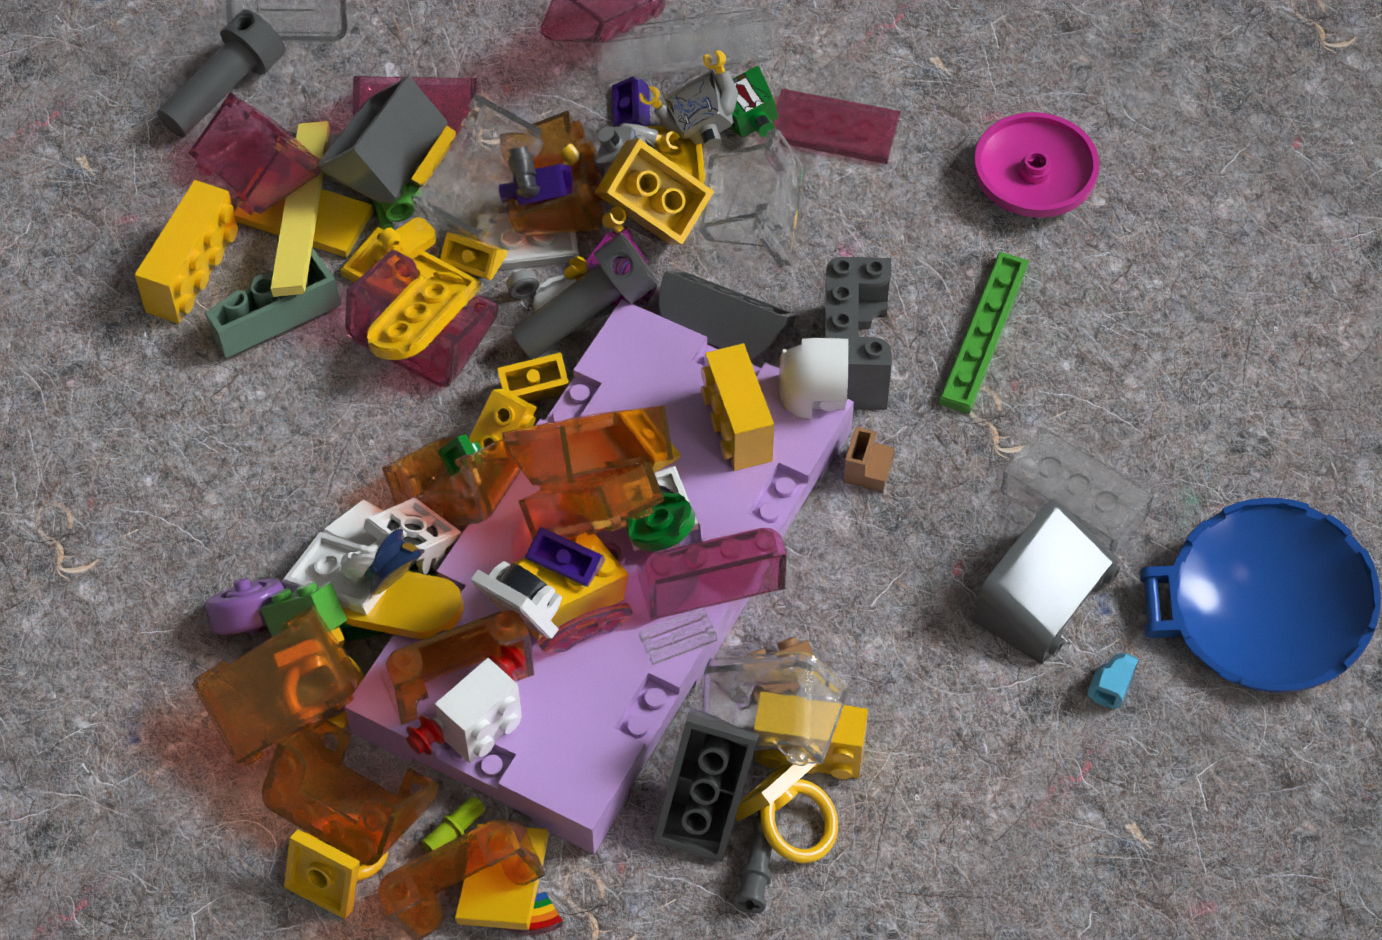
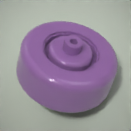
[205,578,286,635]

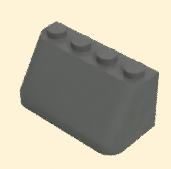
[318,76,448,204]

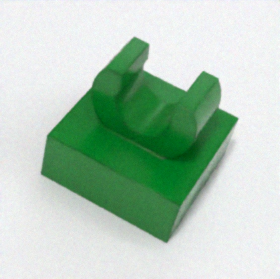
[437,434,484,480]

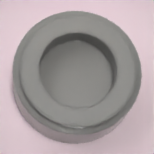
[506,270,540,299]

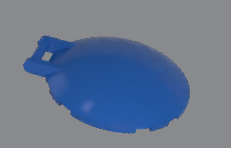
[1139,498,1381,693]

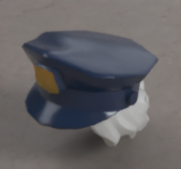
[340,529,425,594]

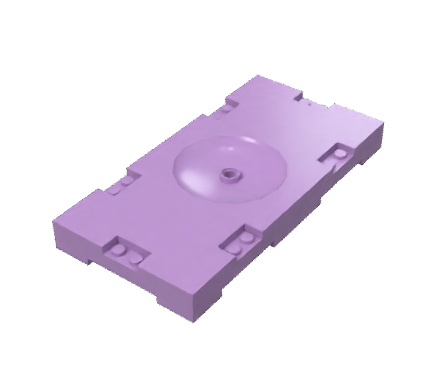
[344,299,854,854]

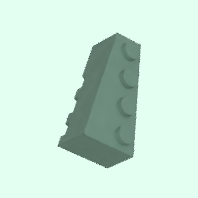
[205,247,341,358]

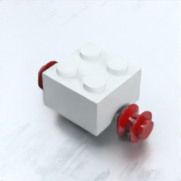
[406,645,526,763]

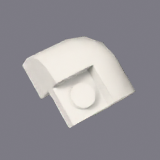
[779,338,848,420]

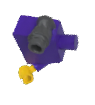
[499,144,580,206]

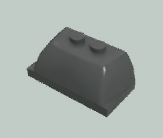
[659,270,797,359]
[653,708,759,862]

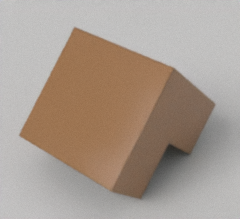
[843,427,895,492]

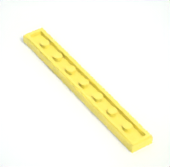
[271,121,331,297]

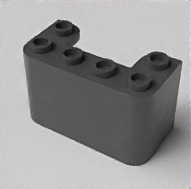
[823,257,892,409]

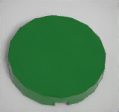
[626,493,696,552]

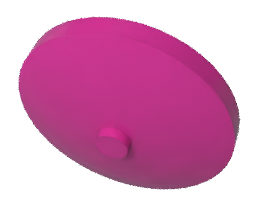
[974,112,1099,218]

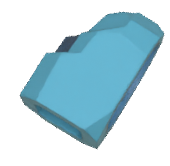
[1087,653,1139,709]

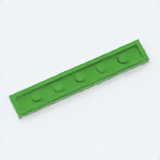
[939,251,1029,414]

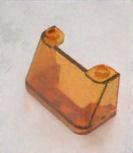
[382,429,531,526]
[381,610,534,725]

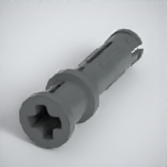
[733,809,781,913]

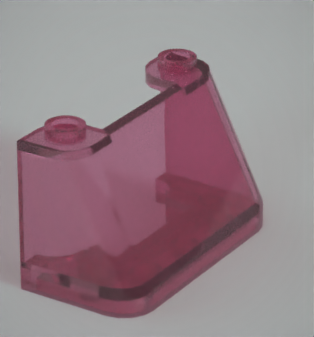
[189,92,322,215]
[345,249,498,387]

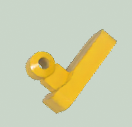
[372,217,436,272]

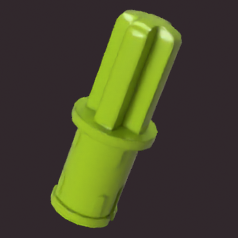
[421,796,486,858]

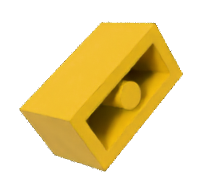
[497,352,569,403]

